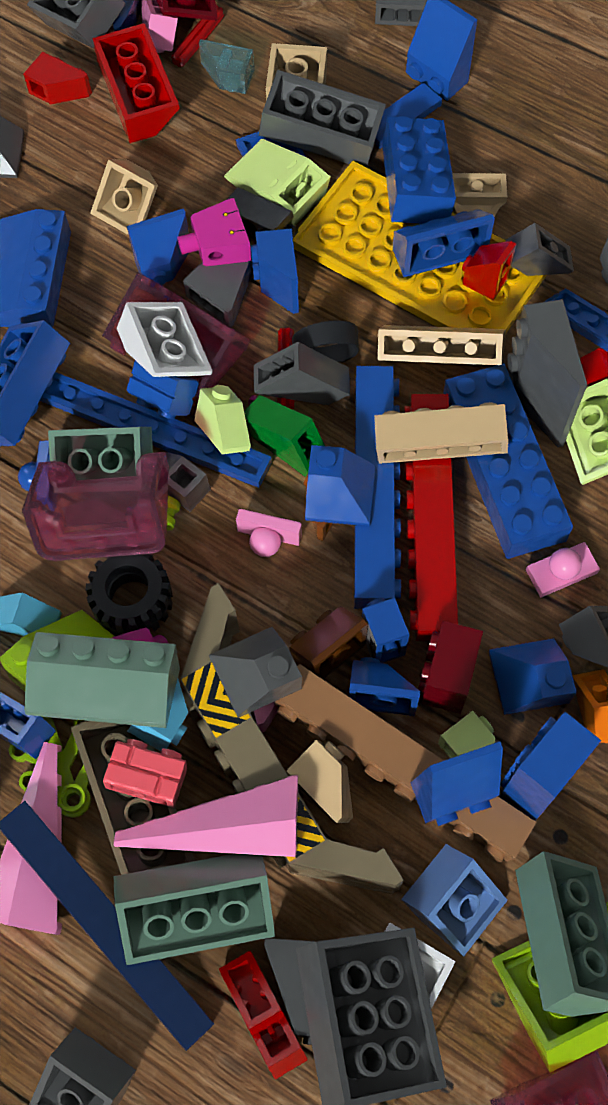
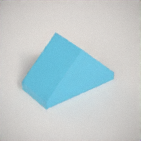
[0,592,62,636]

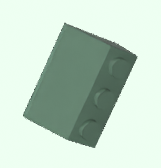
[48,427,153,494]

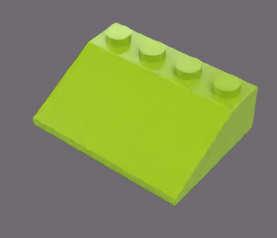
[492,902,608,1073]

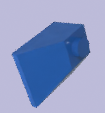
[127,208,189,289]
[305,445,375,526]
[489,638,577,715]
[349,657,420,716]

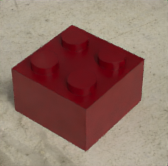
[418,621,483,714]

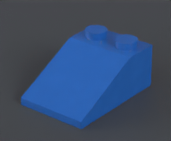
[406,0,477,101]
[410,741,503,826]

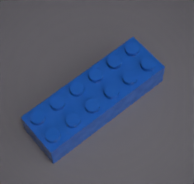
[443,364,573,559]

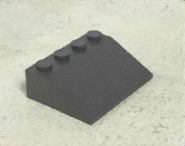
[507,299,588,447]
[296,927,447,1105]

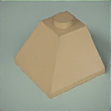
[90,159,158,235]
[287,740,353,823]

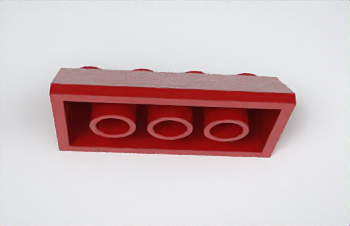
[92,23,180,143]

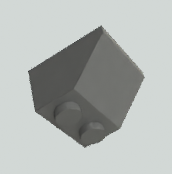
[29,1027,136,1105]

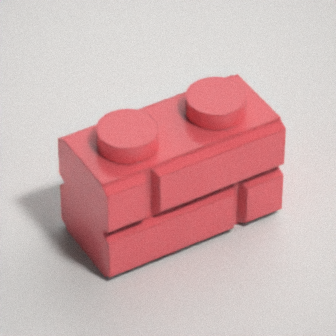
[103,739,187,808]

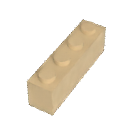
[378,325,506,365]
[374,402,508,464]

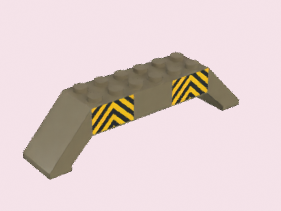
[180,583,404,894]

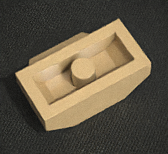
[452,173,507,217]

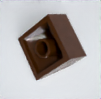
[289,606,368,679]

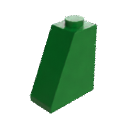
[244,395,325,477]

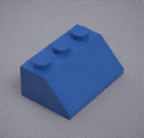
[392,209,495,277]

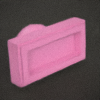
[236,509,302,557]
[526,542,600,598]

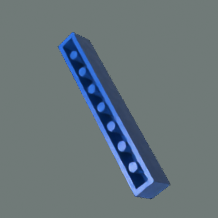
[354,366,401,609]

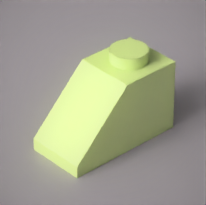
[194,385,251,454]
[438,711,495,758]

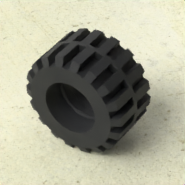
[85,548,173,636]

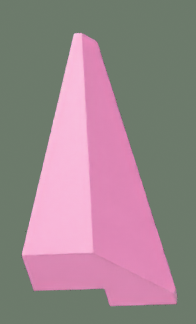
[0,742,62,935]
[114,775,298,857]

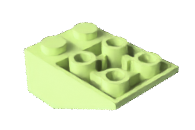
[224,139,331,225]

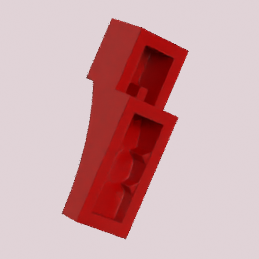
[219,950,308,1080]

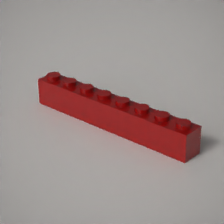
[404,394,458,641]

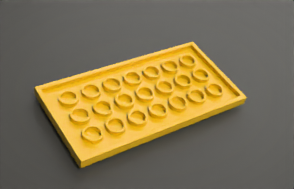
[293,161,547,334]

